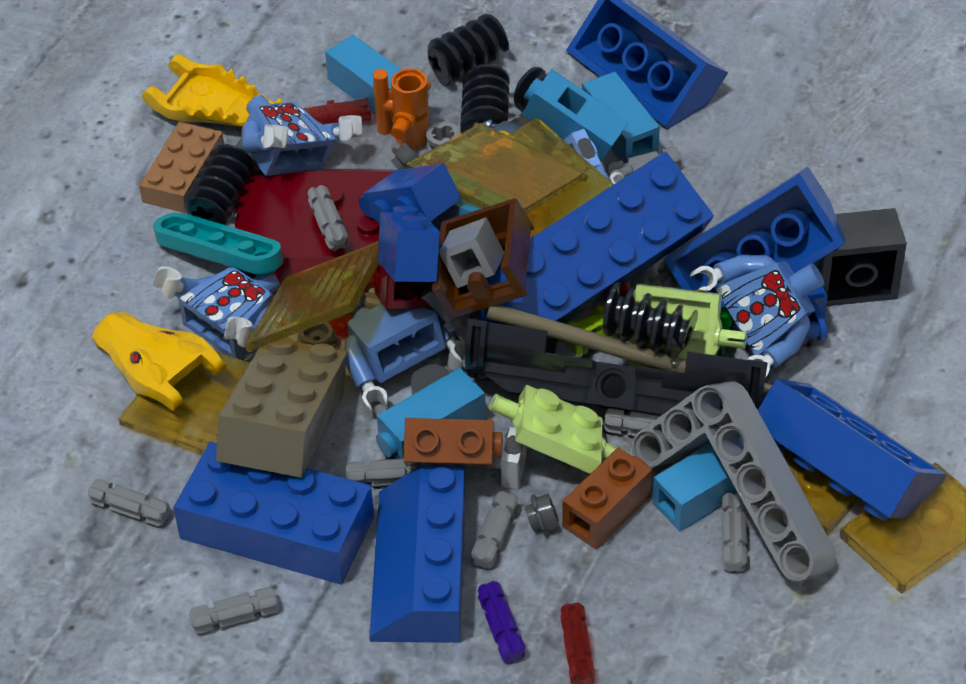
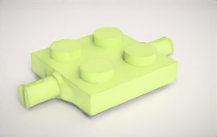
[616,284,747,369]
[489,384,628,474]

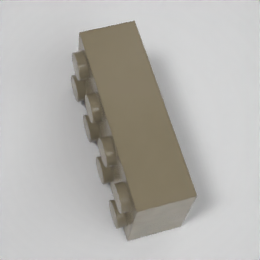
[216,336,347,478]

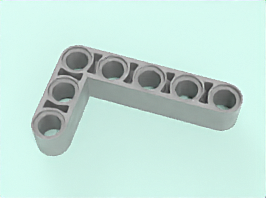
[632,382,835,581]

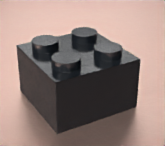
[813,208,907,306]

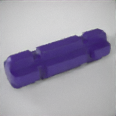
[477,581,525,663]

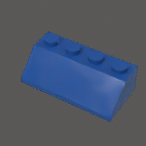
[566,0,728,128]
[663,167,846,308]
[758,379,947,521]
[369,465,466,643]

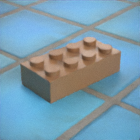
[139,122,224,213]

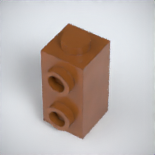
[403,418,503,469]
[562,448,652,550]

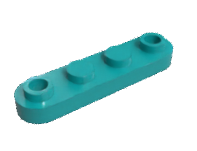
[153,213,284,276]

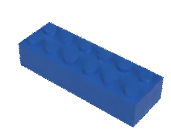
[464,151,714,325]

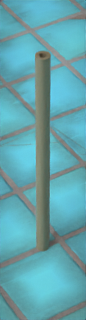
[486,304,772,400]

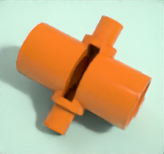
[373,68,431,149]

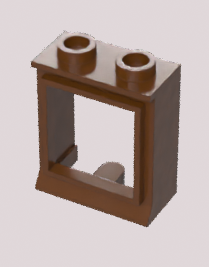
[432,198,534,319]

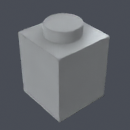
[439,217,504,288]

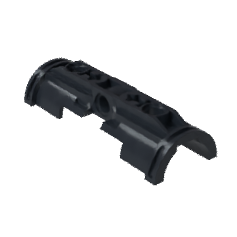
[465,319,770,415]

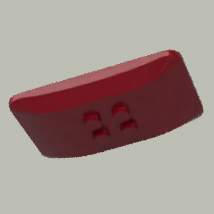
[230,169,470,293]

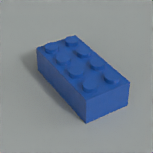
[173,441,374,585]

